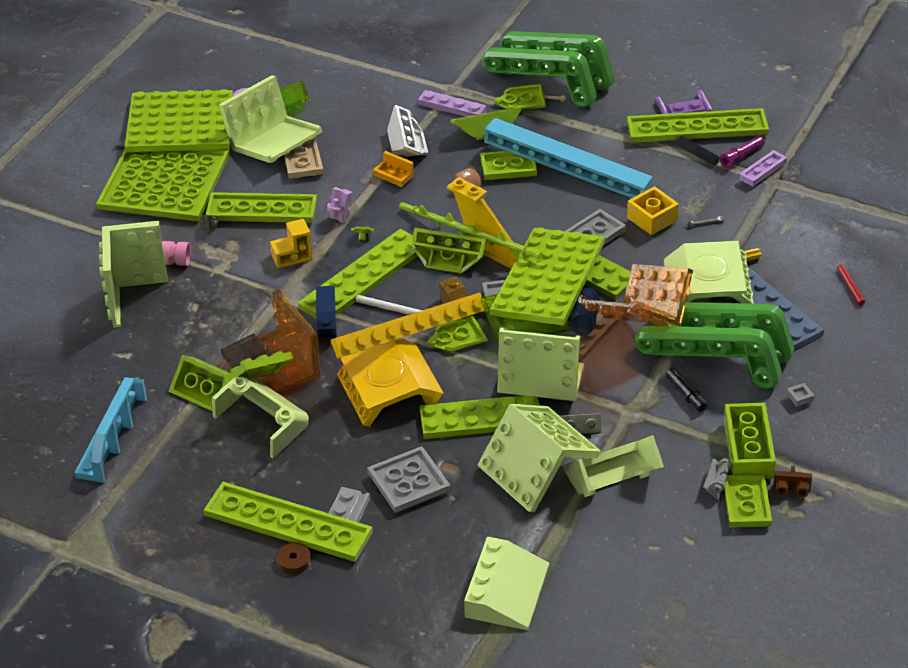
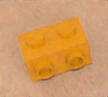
[373,151,414,187]

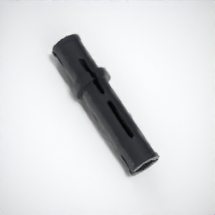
[665,367,708,412]

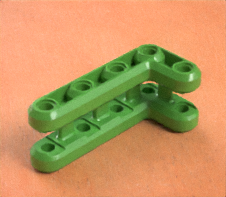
[482,31,614,108]
[634,302,794,389]

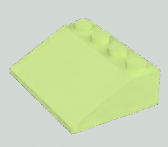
[464,537,549,630]

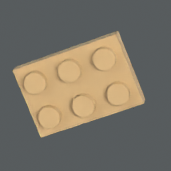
[283,138,323,179]

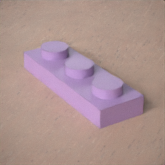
[739,150,787,187]

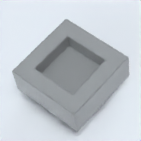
[786,383,814,407]

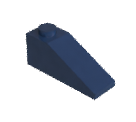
[316,285,337,339]

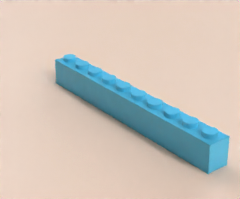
[484,118,653,198]

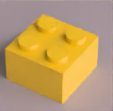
[627,186,679,235]

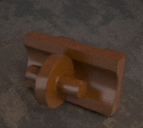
[773,465,812,497]

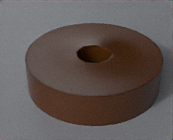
[276,543,311,574]

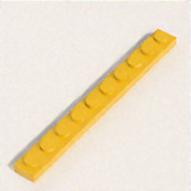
[331,292,487,359]

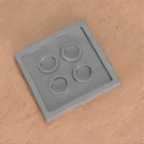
[367,446,450,513]

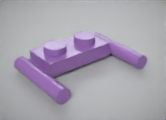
[654,90,713,114]

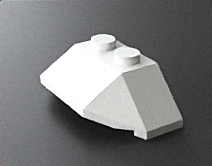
[387,105,428,157]

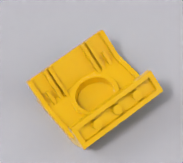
[337,339,444,427]

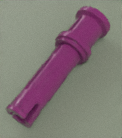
[720,136,765,168]

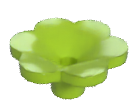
[351,227,374,241]

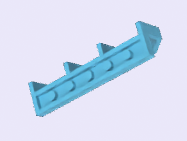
[75,377,147,483]

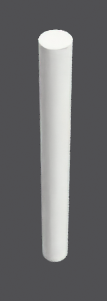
[356,295,422,315]

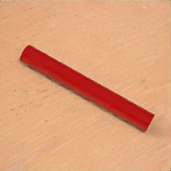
[837,264,865,306]

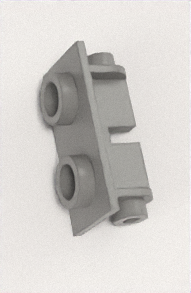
[560,413,601,434]
[703,458,732,500]

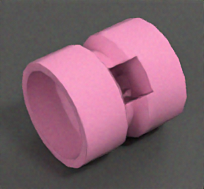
[162,241,191,266]

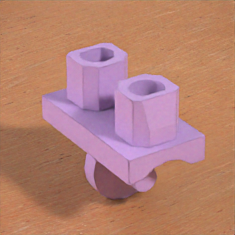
[327,187,353,224]

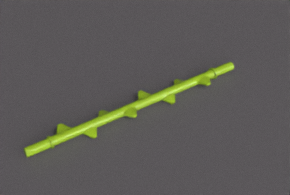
[399,202,543,259]

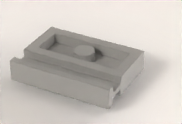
[328,487,370,523]

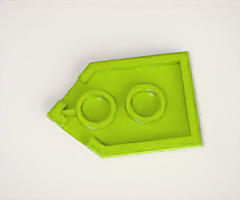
[494,84,546,111]
[427,315,488,351]

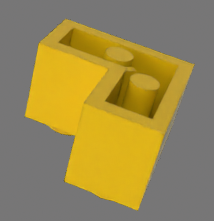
[270,219,313,268]

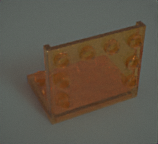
[578,264,693,326]
[222,289,321,394]

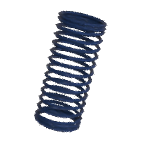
[570,288,600,335]

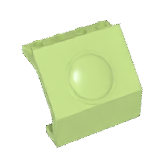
[664,241,754,304]

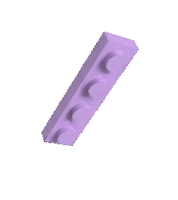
[418,90,486,117]

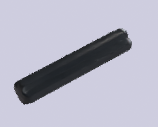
[676,136,720,165]

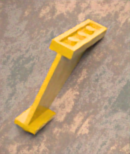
[447,177,519,269]

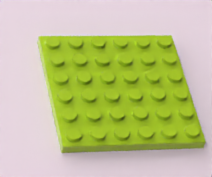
[125,89,233,152]
[96,149,229,221]

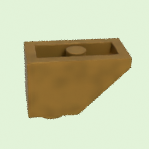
[439,276,472,317]

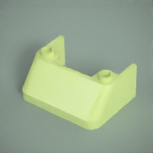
[212,377,309,459]
[563,435,664,497]

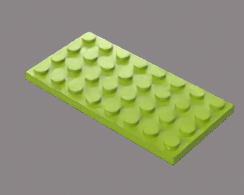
[490,228,605,326]

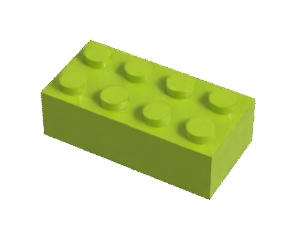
[724,403,776,479]

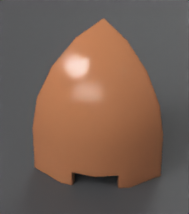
[455,168,482,187]

